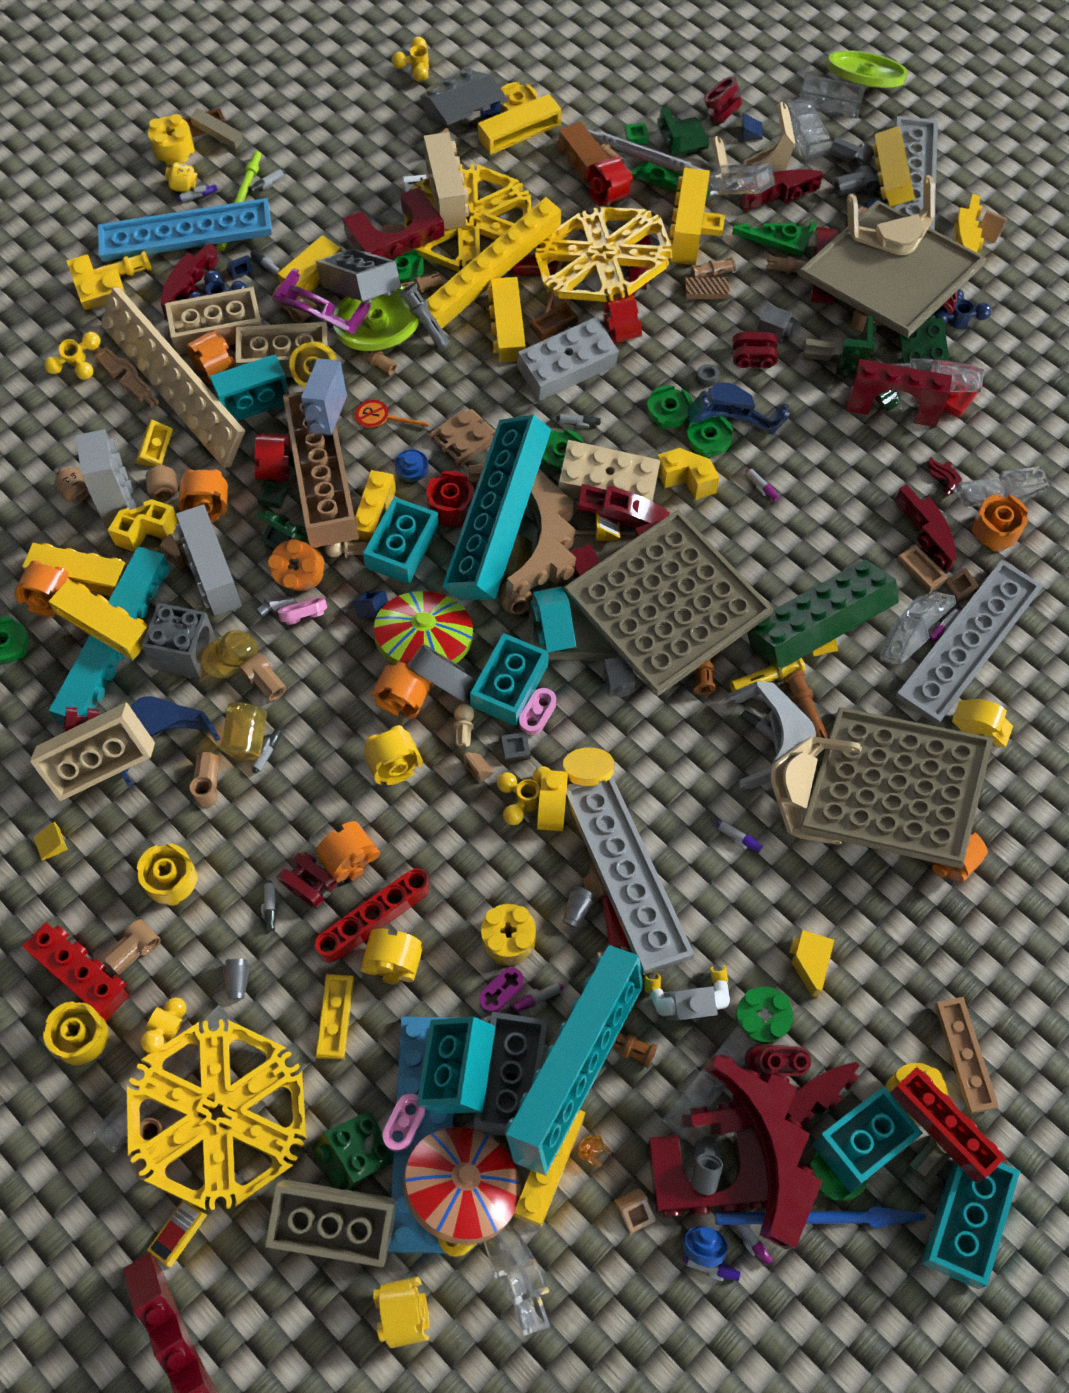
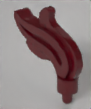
[927,457,962,497]

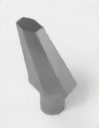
[256,596,297,617]

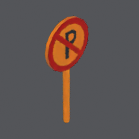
[355,400,429,428]

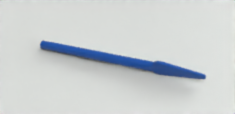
[715,1206,926,1228]

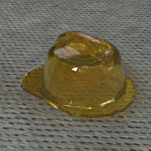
[202,630,258,678]

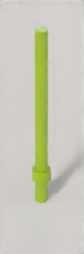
[216,151,262,251]

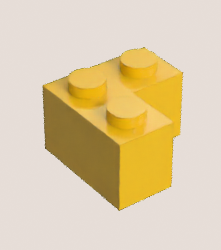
[66,254,125,310]

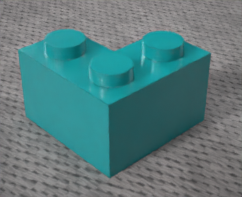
[530,587,576,652]

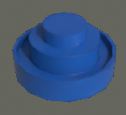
[394,449,429,482]
[683,1226,728,1267]

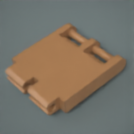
[428,409,495,467]

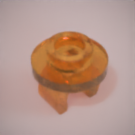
[579,1134,611,1167]

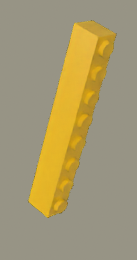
[427,197,561,329]

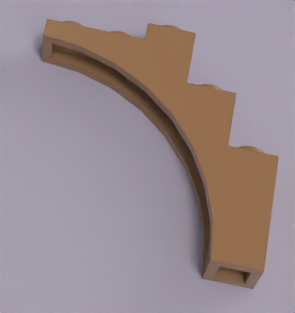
[505,469,576,601]

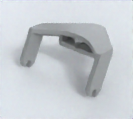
[726,681,816,789]

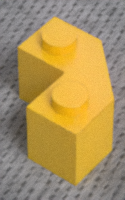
[657,448,720,500]
[108,499,179,552]

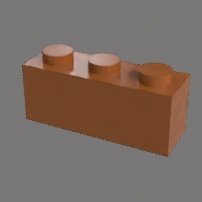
[557,121,609,186]

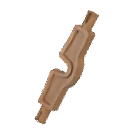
[92,346,159,408]

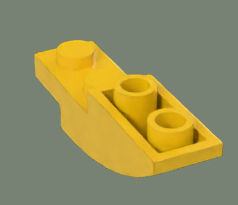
[954,194,984,255]

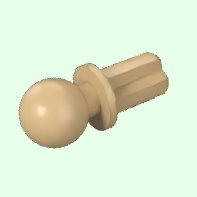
[324,541,368,558]
[453,704,474,749]

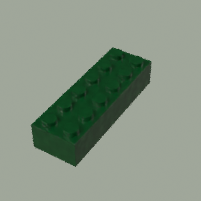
[747,559,899,670]

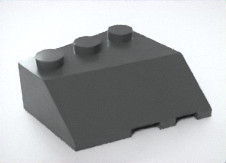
[420,68,508,125]

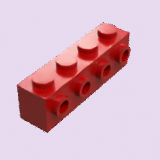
[22,922,129,1021]
[890,1067,1006,1184]

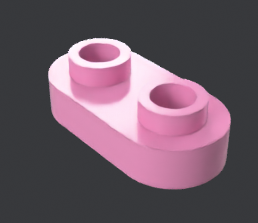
[277,597,327,625]
[519,688,556,735]
[383,1094,425,1152]

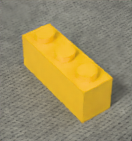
[277,235,342,292]
[354,470,396,543]

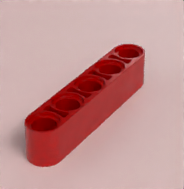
[315,868,430,963]

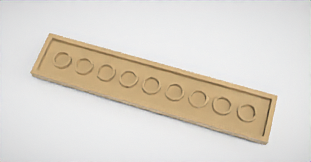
[101,288,245,468]

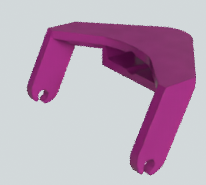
[272,268,371,335]

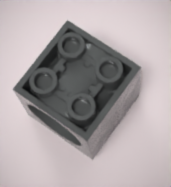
[142,603,215,679]

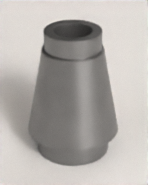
[562,886,595,928]
[222,959,250,1000]

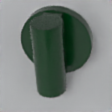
[875,391,901,411]

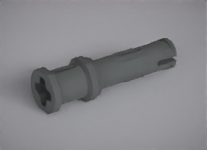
[399,283,450,349]

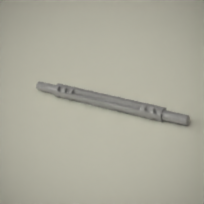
[587,129,704,174]

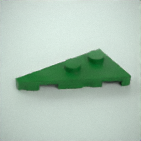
[631,161,711,199]
[732,222,817,257]

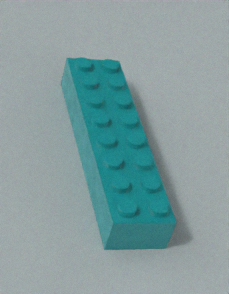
[442,414,551,601]
[505,945,643,1176]

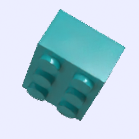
[210,354,289,421]
[363,497,439,584]
[470,633,549,726]
[417,1017,495,1114]
[812,1086,923,1193]

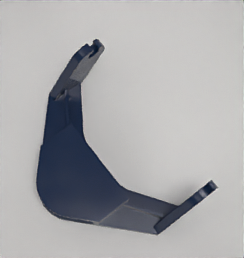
[687,382,789,434]
[120,696,220,787]

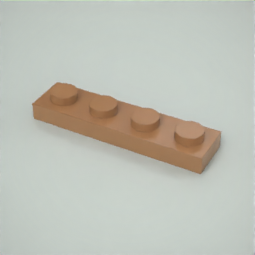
[935,997,999,1115]

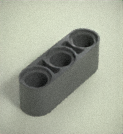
[408,644,478,702]

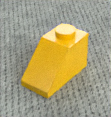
[790,930,834,998]

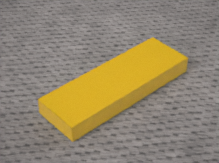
[315,974,354,1060]

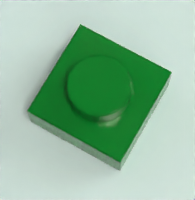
[625,123,649,145]

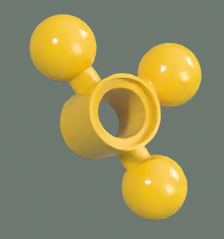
[392,37,429,82]
[44,332,101,380]
[497,766,550,825]
[141,997,187,1054]

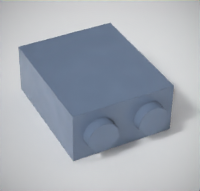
[301,358,347,435]

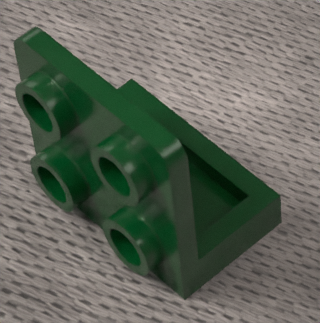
[657,107,710,156]
[836,315,876,377]
[894,316,949,369]
[255,510,310,563]
[312,1112,394,1191]

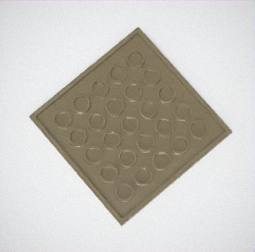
[563,510,774,697]
[801,707,993,869]

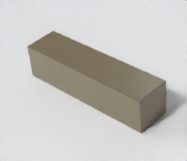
[190,108,243,150]

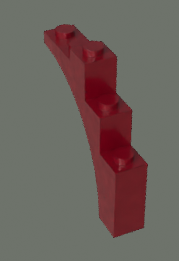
[703,1055,822,1249]
[123,1252,218,1393]

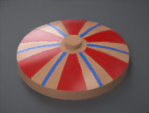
[403,1127,520,1244]

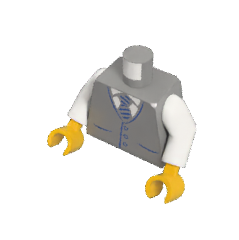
[644,965,730,1020]

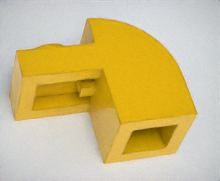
[952,699,1013,748]
[537,770,568,831]

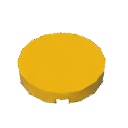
[500,82,537,112]
[563,747,614,786]

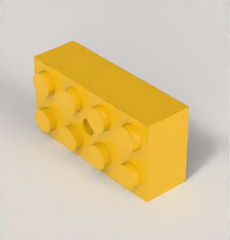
[669,168,710,266]

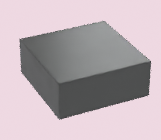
[501,732,531,763]

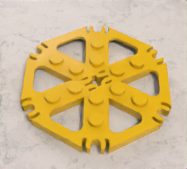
[404,164,531,272]
[535,207,673,302]
[127,1019,306,1211]

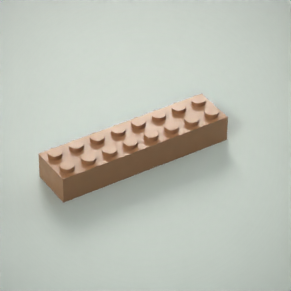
[283,391,359,548]

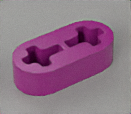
[479,968,524,1014]

